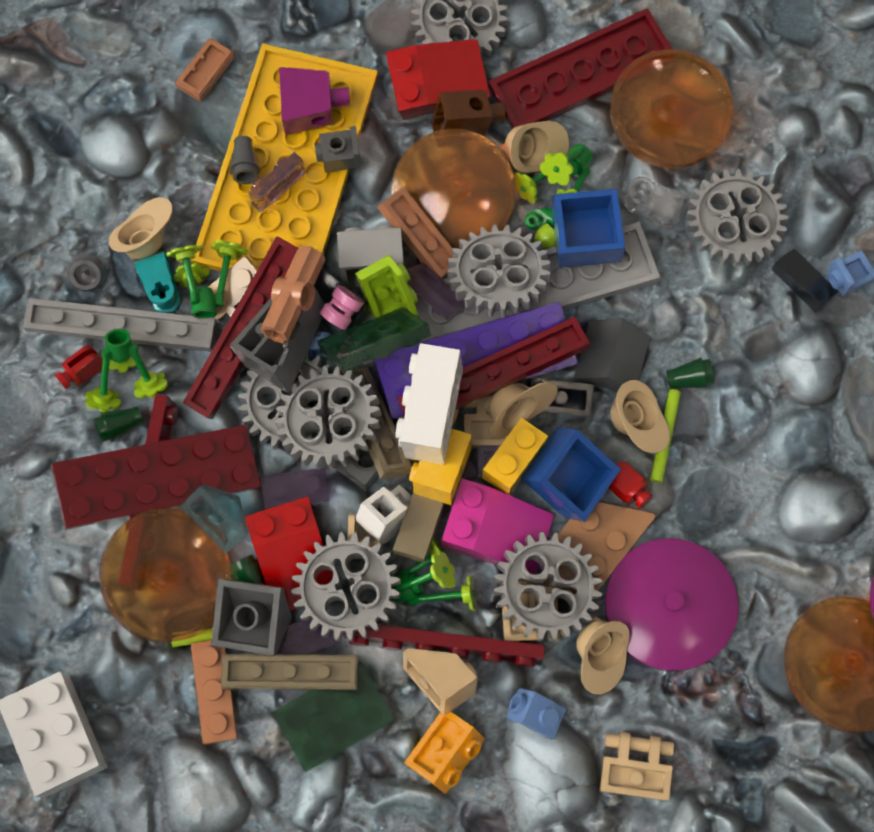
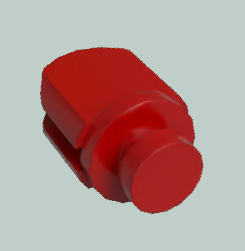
[54,345,103,390]
[608,462,653,509]

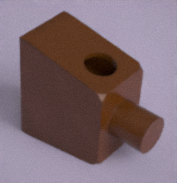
[430,90,505,148]

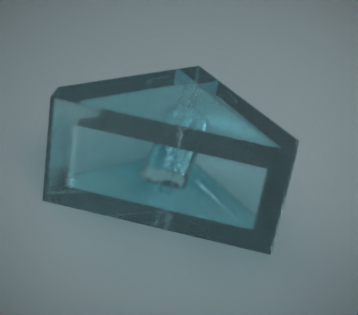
[180,484,249,554]

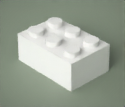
[395,343,463,465]
[0,671,108,798]

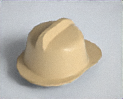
[500,121,569,173]
[108,197,173,262]
[610,380,670,453]
[484,382,558,437]
[576,617,630,695]

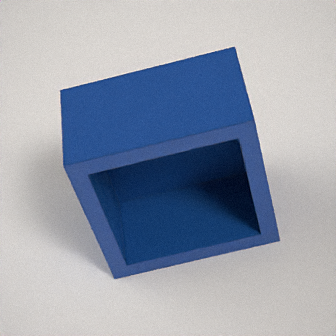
[551,189,625,268]
[521,427,621,522]

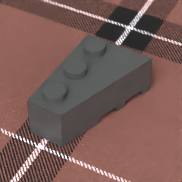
[230,287,325,393]

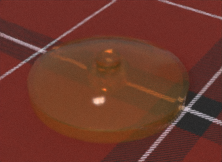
[610,49,733,169]
[392,129,516,248]
[99,508,232,643]
[784,596,874,733]

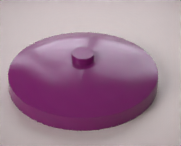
[604,538,738,672]

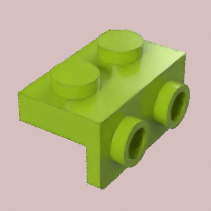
[355,255,419,323]

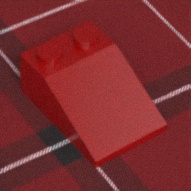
[385,39,491,120]
[244,496,333,612]

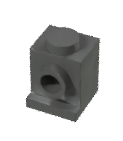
[314,126,362,173]

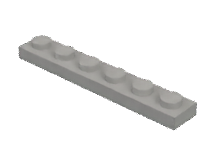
[23,298,217,352]

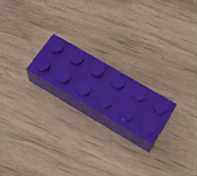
[372,302,578,419]

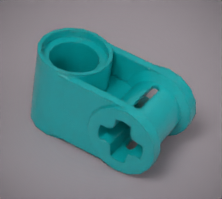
[134,251,181,314]

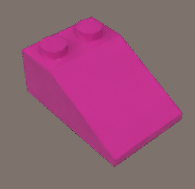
[442,478,554,575]

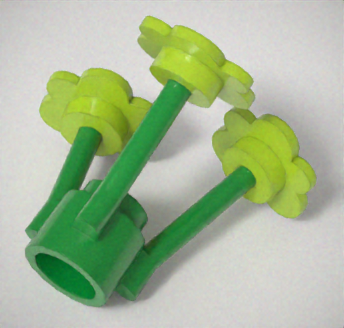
[512,144,593,204]
[166,240,248,319]
[85,328,168,412]
[392,537,476,612]

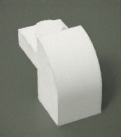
[356,485,411,544]

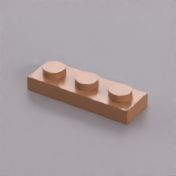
[377,187,453,281]
[191,640,238,745]

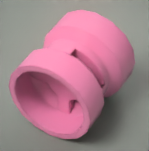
[320,285,364,330]

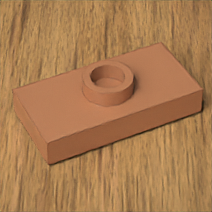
[175,37,235,102]

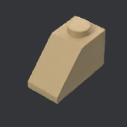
[403,648,477,716]

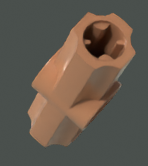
[260,245,326,343]

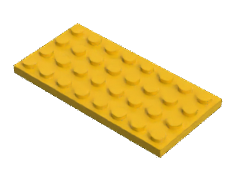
[191,43,378,272]

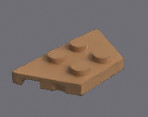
[558,502,656,594]

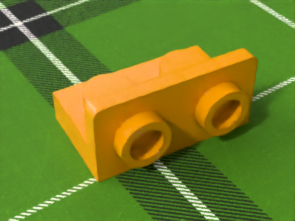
[404,711,485,794]

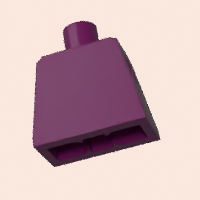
[279,67,350,134]

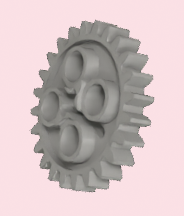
[411,0,508,57]
[685,169,789,267]
[447,224,551,318]
[238,352,343,452]
[275,366,382,470]
[291,532,401,642]
[493,532,602,642]

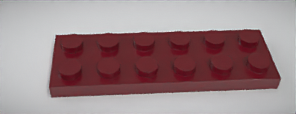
[488,8,677,129]
[51,425,261,530]

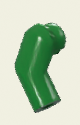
[524,208,554,230]

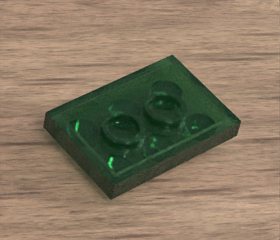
[317,307,431,371]
[272,661,394,773]

